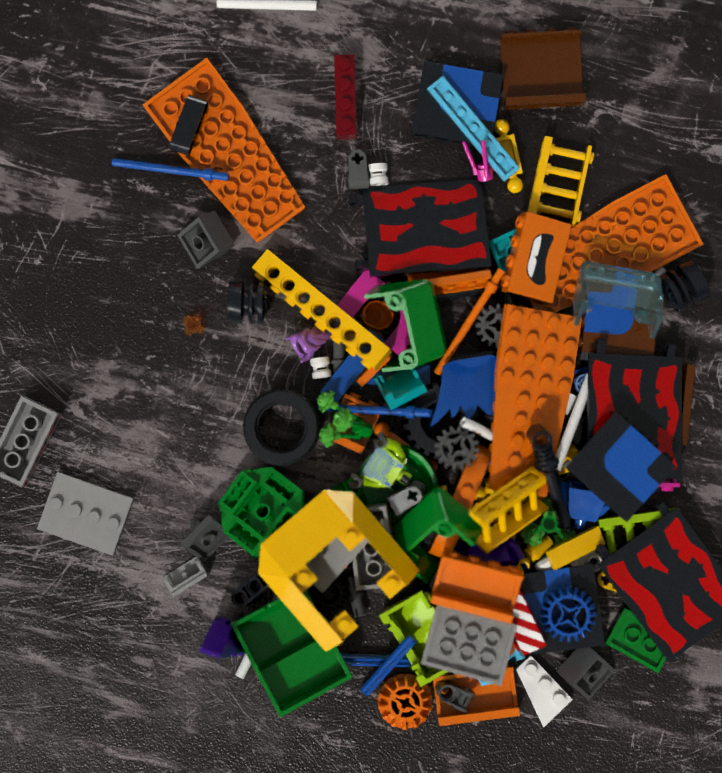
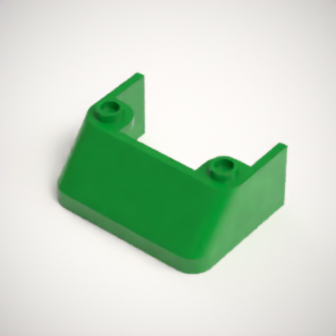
[364,279,447,372]
[393,488,482,584]

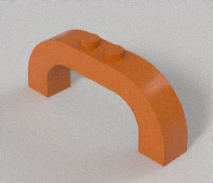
[428,443,491,558]

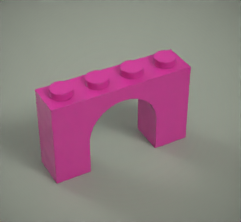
[337,270,410,357]

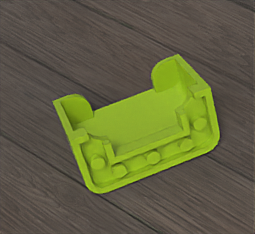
[379,590,448,687]

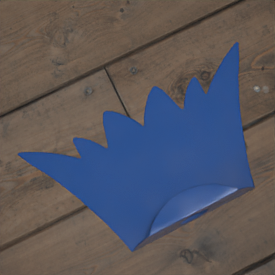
[430,355,496,426]

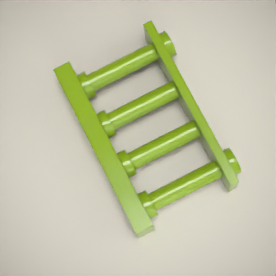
[596,508,680,555]

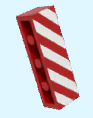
[512,587,547,656]

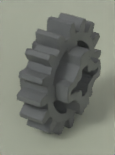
[475,304,504,348]
[434,426,479,471]

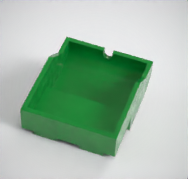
[231,590,353,717]

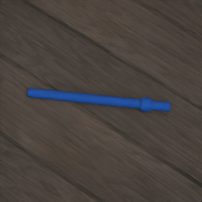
[112,158,230,181]
[316,404,432,419]

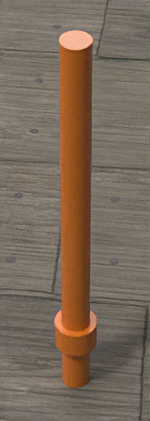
[433,268,505,375]

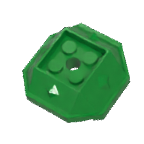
[218,467,305,557]

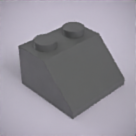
[177,211,235,269]
[556,647,615,700]

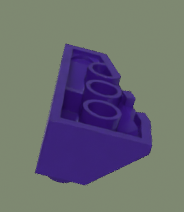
[199,616,245,658]

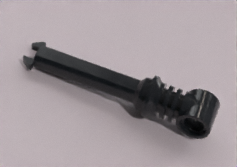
[527,424,571,534]

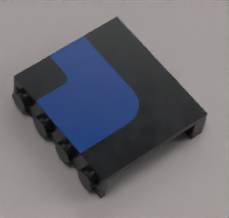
[411,60,503,147]
[563,410,676,522]
[520,562,605,654]

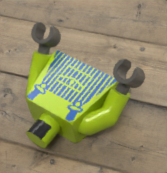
[348,432,412,489]

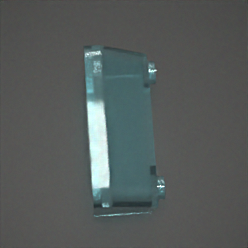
[573,261,665,339]

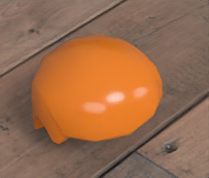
[361,300,394,331]

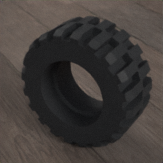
[402,382,480,459]

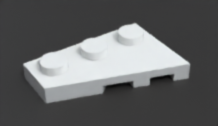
[515,655,573,727]

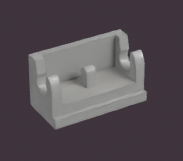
[163,557,209,597]

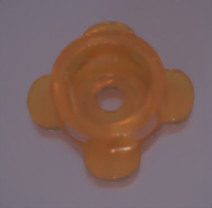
[183,314,204,336]

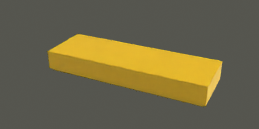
[545,525,605,570]

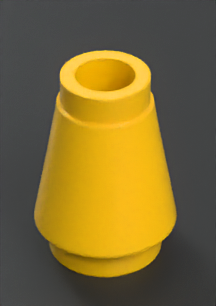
[523,535,554,563]

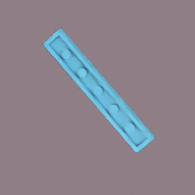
[427,76,520,182]

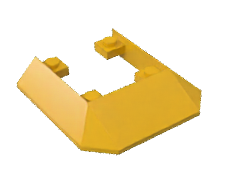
[258,490,420,651]

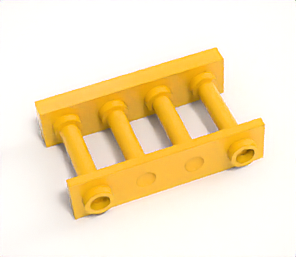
[527,136,594,227]
[469,467,549,554]

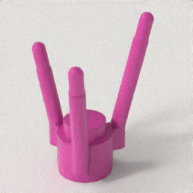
[462,140,494,181]

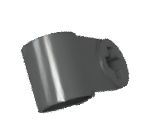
[348,150,369,189]
[385,480,426,515]
[435,680,476,713]

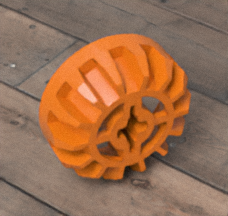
[378,673,432,730]

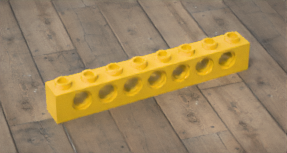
[252,249,392,371]

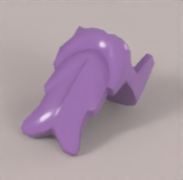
[286,326,331,364]

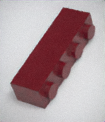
[334,55,356,140]

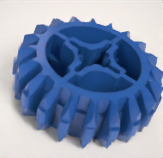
[541,586,597,642]

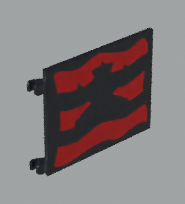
[349,179,492,277]
[587,339,682,479]
[596,501,722,662]

